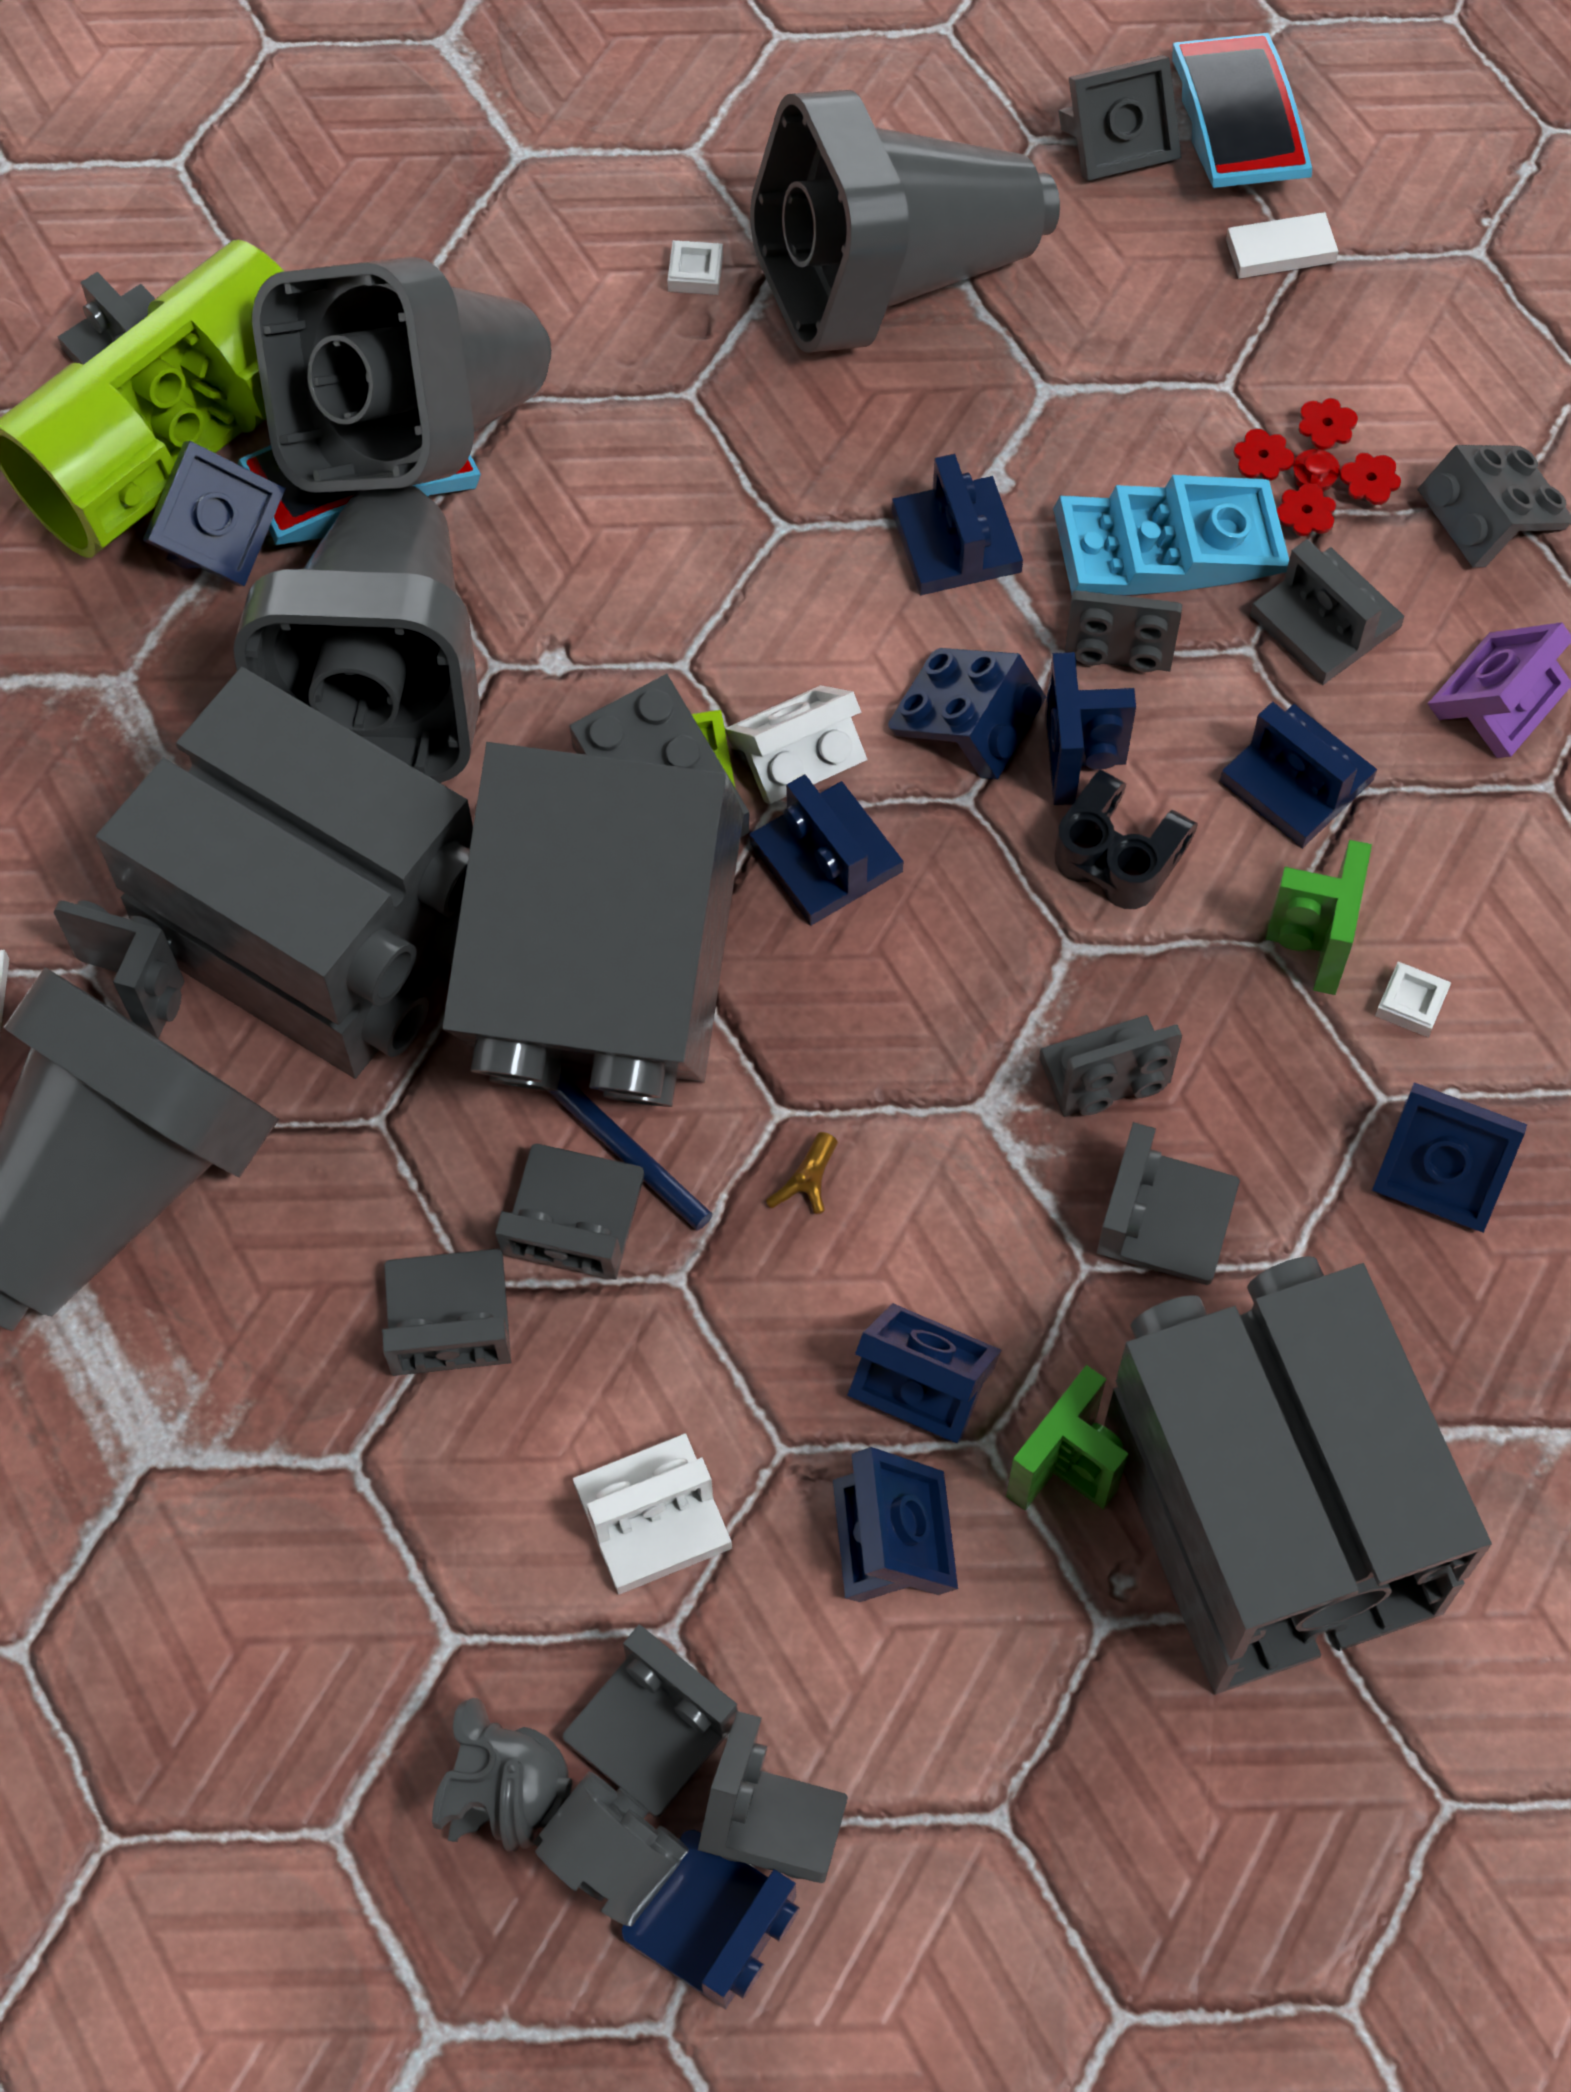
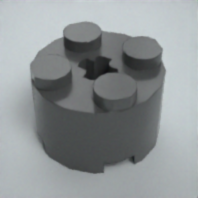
[533,1771,689,1927]

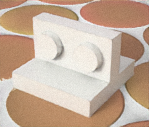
[725,685,868,804]
[573,1433,732,1595]

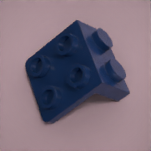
[888,648,1047,780]
[622,1830,800,2010]

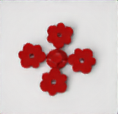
[1233,398,1401,537]

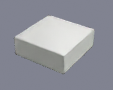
[667,240,723,295]
[1375,962,1451,1037]

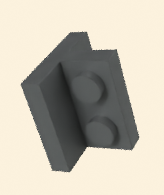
[1058,55,1181,180]
[58,272,155,365]
[1250,539,1404,685]

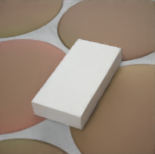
[1226,212,1339,279]

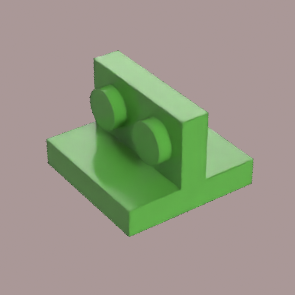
[1265,839,1372,995]
[1006,1365,1129,1511]

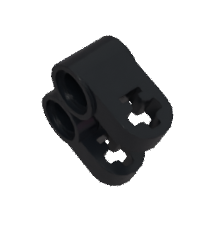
[1055,770,1198,909]

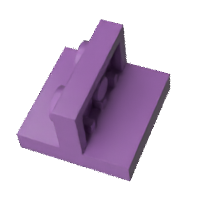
[1428,622,1571,758]

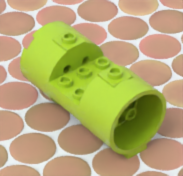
[0,240,284,558]

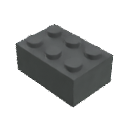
[569,673,749,837]

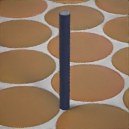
[548,1073,713,1231]

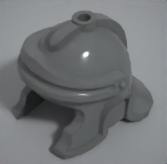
[432,1698,572,1852]

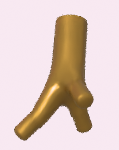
[766,1132,838,1214]

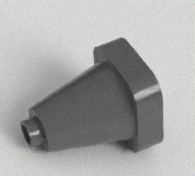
[750,90,1060,353]
[252,257,552,492]
[233,486,480,783]
[0,967,279,1331]

